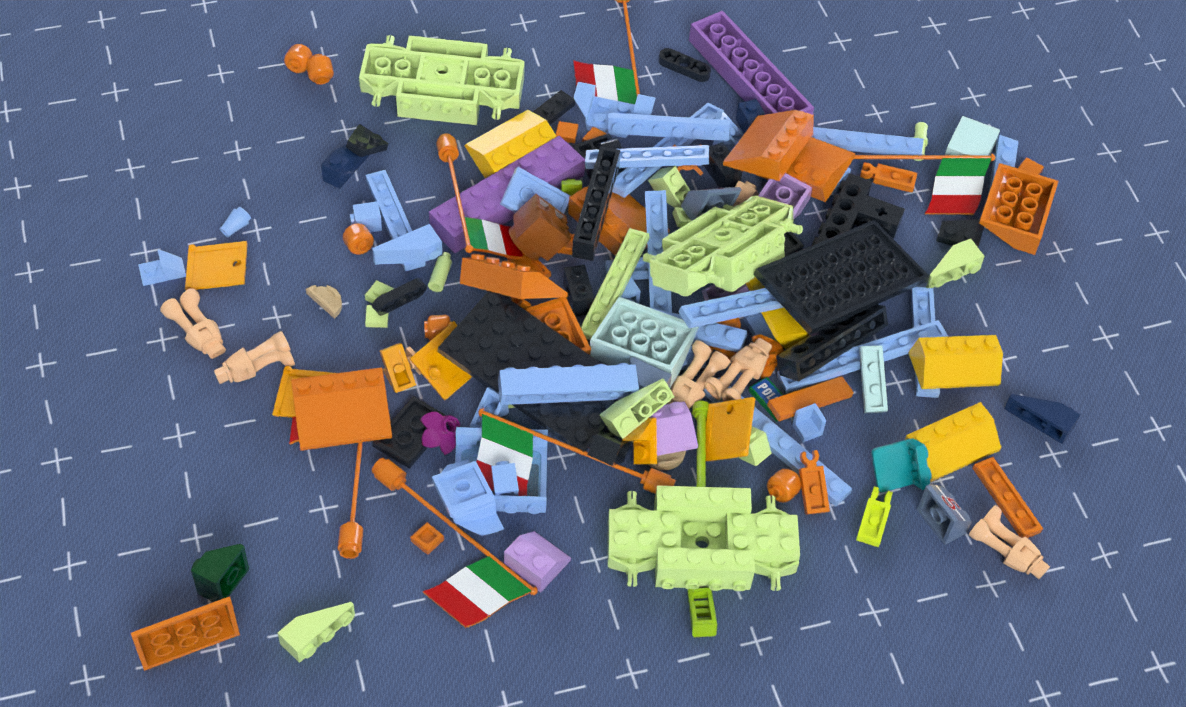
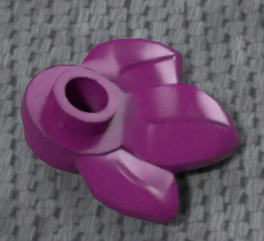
[420,412,460,455]

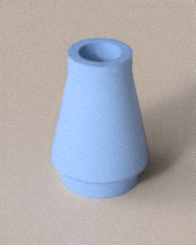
[219,207,251,238]

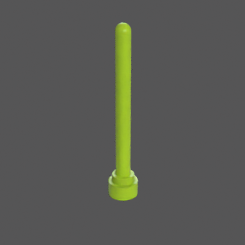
[692,401,709,487]

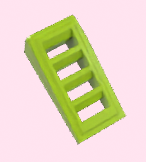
[687,588,717,637]

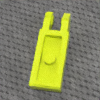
[856,486,893,547]

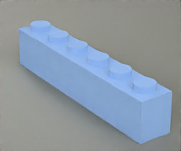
[498,363,639,405]

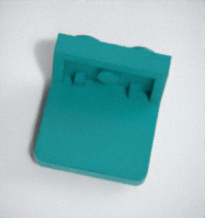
[871,438,932,492]

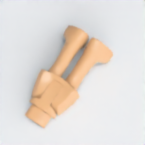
[160,288,226,359]
[214,331,295,384]
[704,338,772,402]
[668,340,731,409]
[969,505,1050,579]

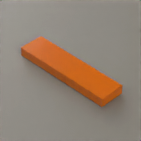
[767,376,854,422]
[972,457,1043,538]

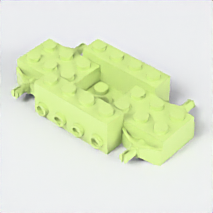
[359,35,525,125]
[643,195,803,296]
[608,486,800,591]

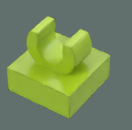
[561,179,582,196]

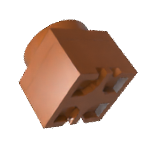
[509,194,571,261]

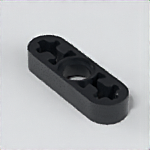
[659,48,711,82]
[372,278,427,316]

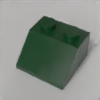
[191,544,249,602]

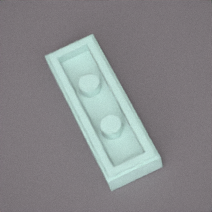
[859,346,888,413]

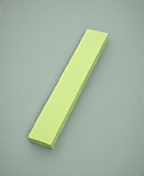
[581,228,650,340]

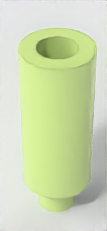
[428,252,452,292]

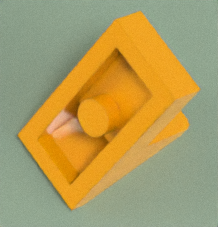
[379,343,416,393]
[622,418,657,464]

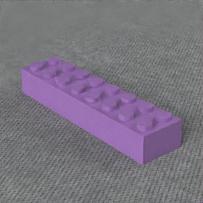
[689,11,814,115]
[429,136,585,253]

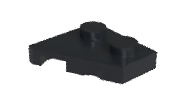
[346,124,389,157]
[936,219,984,247]

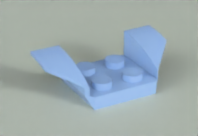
[574,82,656,138]
[432,459,504,536]

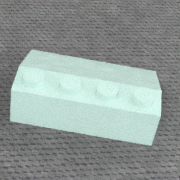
[590,297,699,387]

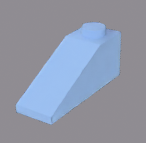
[372,224,442,265]

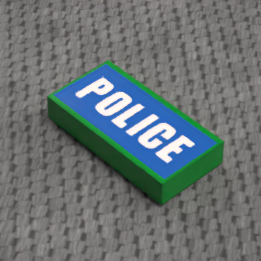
[749,377,783,422]

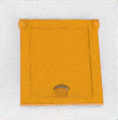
[185,241,247,290]
[409,321,472,401]
[272,366,336,418]
[706,397,755,462]

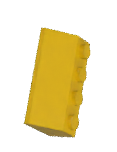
[464,110,557,179]
[746,277,810,350]
[908,335,1003,389]
[905,402,1001,482]

